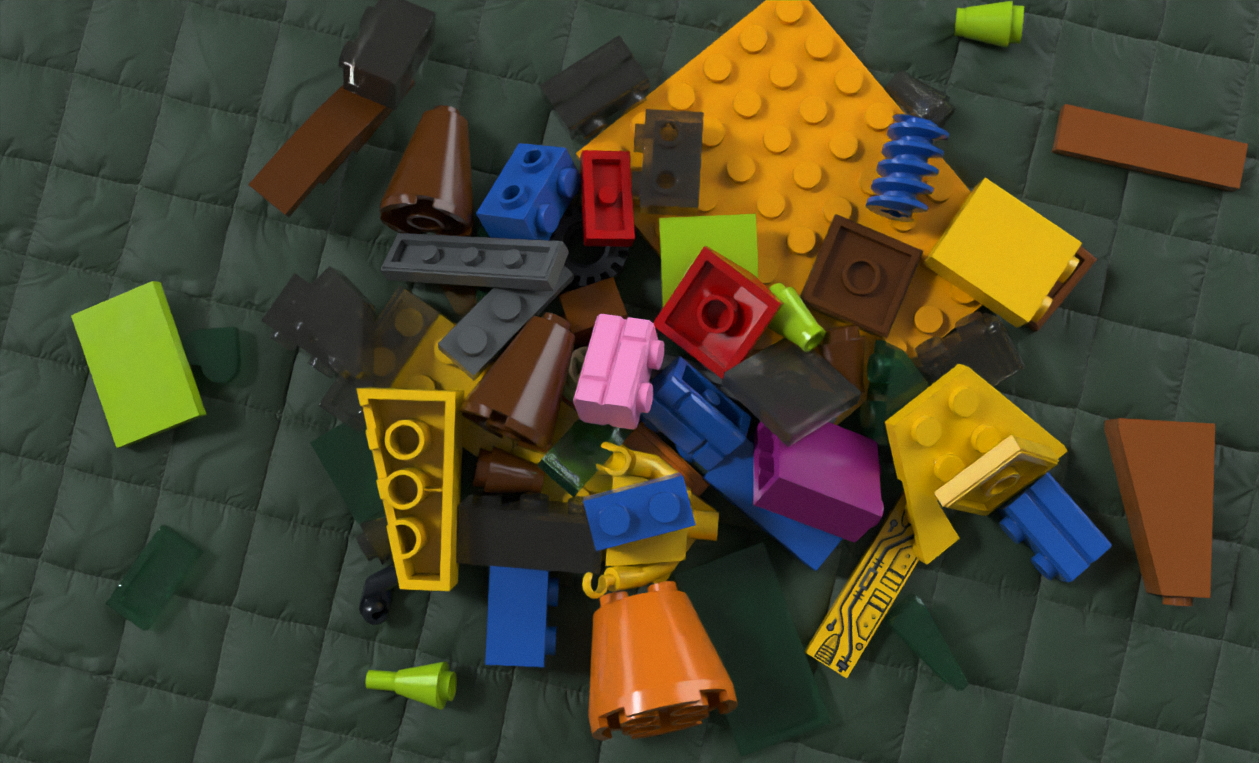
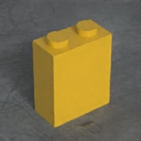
[922,177,1082,328]

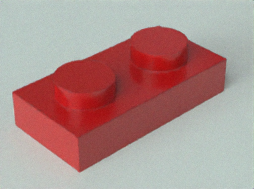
[580,150,635,247]

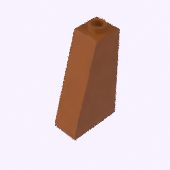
[1104,418,1215,606]

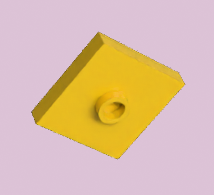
[934,435,1059,516]

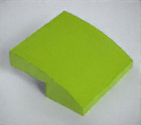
[659,214,758,308]

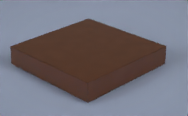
[800,214,923,340]

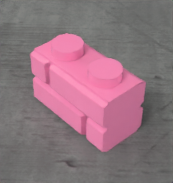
[573,314,664,430]

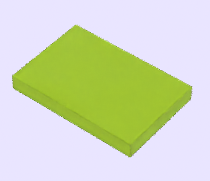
[71,281,207,448]

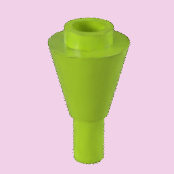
[365,661,457,710]

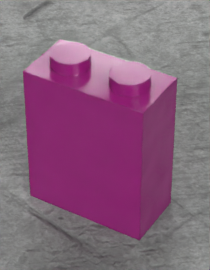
[753,402,884,543]

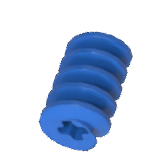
[865,114,950,222]

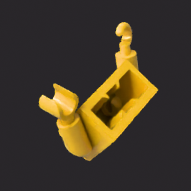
[582,442,719,599]

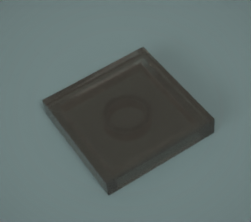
[722,337,861,447]

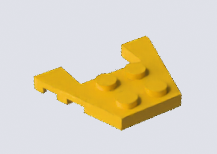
[885,364,1068,565]

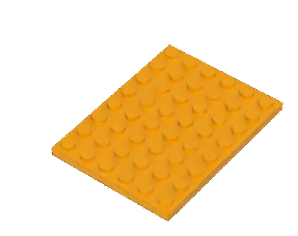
[576,0,982,425]

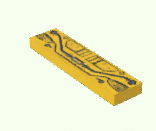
[804,490,919,678]

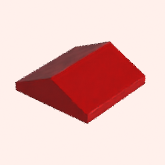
[653,246,784,382]

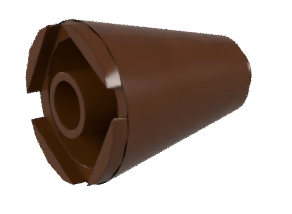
[379,105,474,237]
[459,312,576,454]

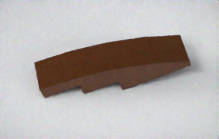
[248,53,416,218]

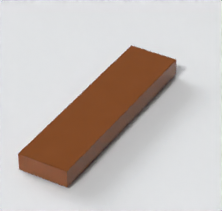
[1052,104,1248,192]

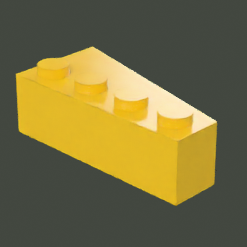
[356,387,464,591]

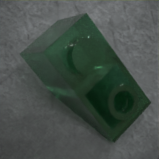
[860,340,930,445]

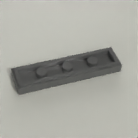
[381,233,569,291]

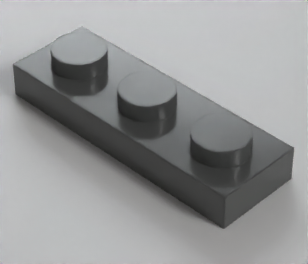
[438,266,574,381]

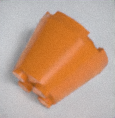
[588,581,738,741]

